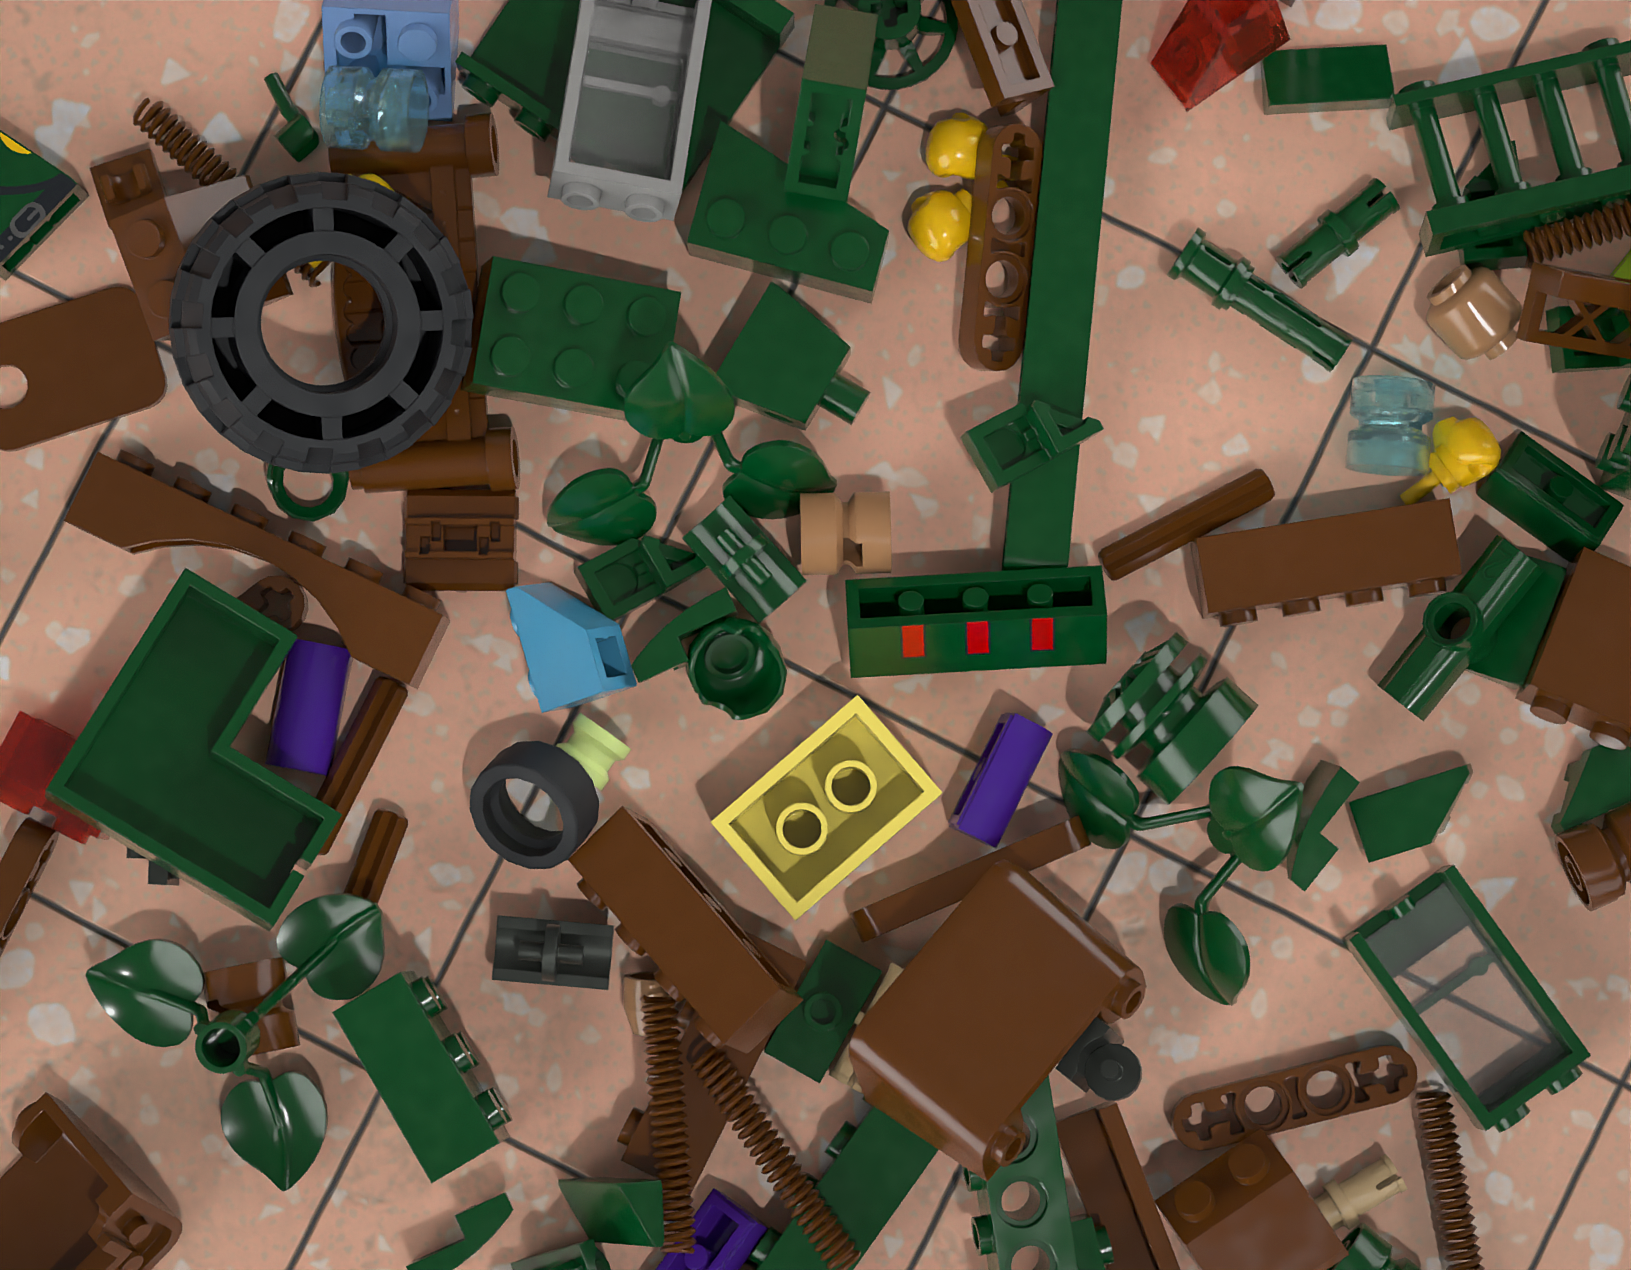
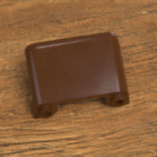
[848,859,1147,1182]
[0,1092,182,1270]

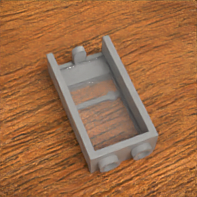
[547,0,712,222]

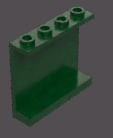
[455,0,795,193]

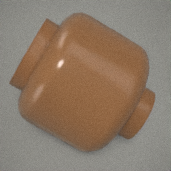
[1426,264,1522,360]

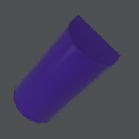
[265,639,353,776]
[948,713,1053,849]
[655,1188,769,1270]

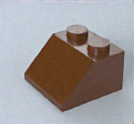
[109,175,293,341]
[1155,1128,1349,1270]

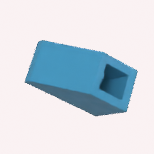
[506,582,637,713]

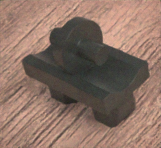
[492,915,614,990]
[1055,1017,1142,1101]

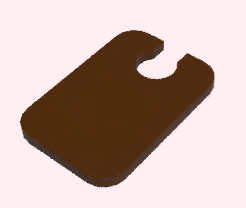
[0,286,168,452]

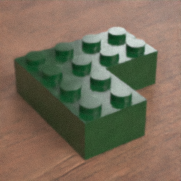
[45,568,342,931]

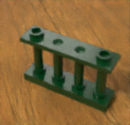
[1386,38,1631,257]

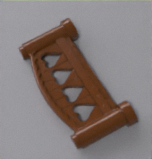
[328,113,520,494]

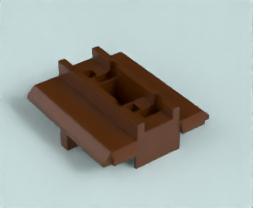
[403,489,519,593]

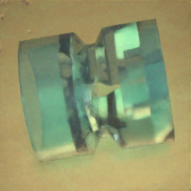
[319,65,429,153]
[1345,375,1436,476]

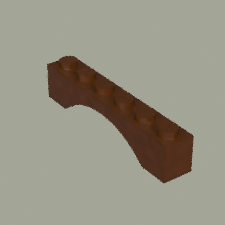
[64,450,450,690]

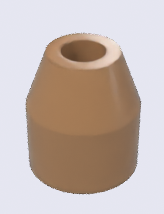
[624,972,675,1036]

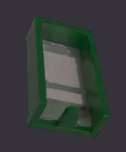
[1341,865,1591,1133]

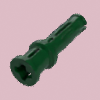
[1167,227,1353,372]

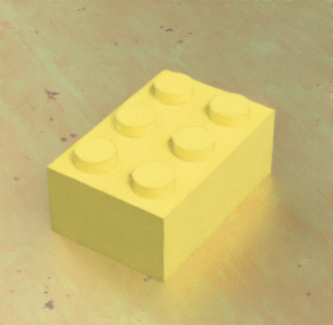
[711,695,943,921]

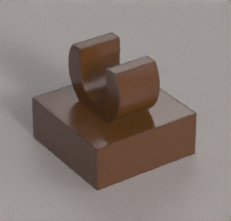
[90,148,167,230]

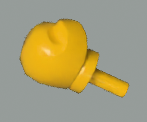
[925,112,1018,180]
[907,180,1009,262]
[1400,416,1501,505]

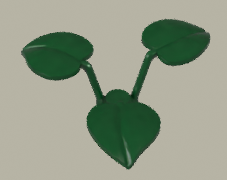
[547,340,837,546]
[1059,748,1304,1006]
[85,893,385,1191]

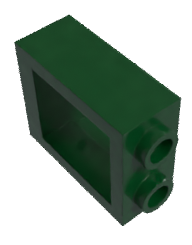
[783,4,878,202]

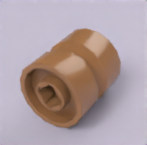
[800,491,892,575]

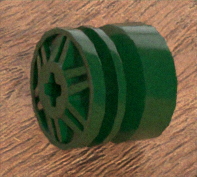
[1086,632,1258,805]

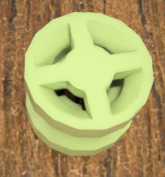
[556,713,632,791]

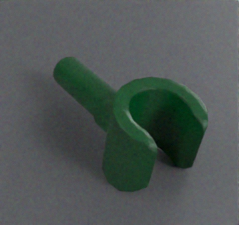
[264,73,320,162]

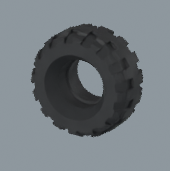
[169,172,474,474]

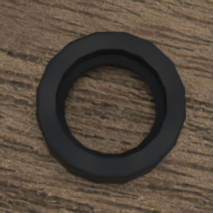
[469,741,599,869]

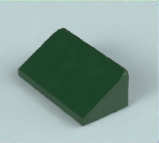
[1260,44,1394,115]
[1477,431,1624,562]
[1465,555,1567,690]
[558,1177,664,1247]

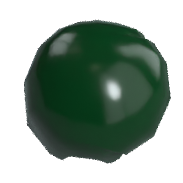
[686,617,787,720]

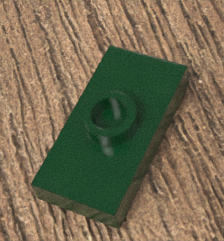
[764,940,882,1084]

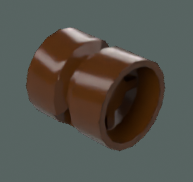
[1554,802,1631,912]
[204,957,301,1055]

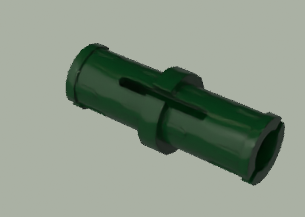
[1276,178,1400,289]

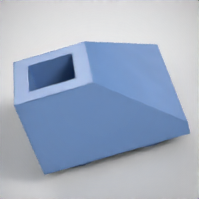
[322,0,459,122]

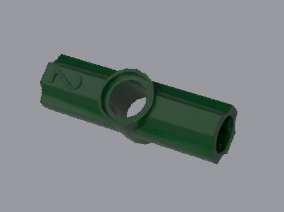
[1377,535,1544,722]

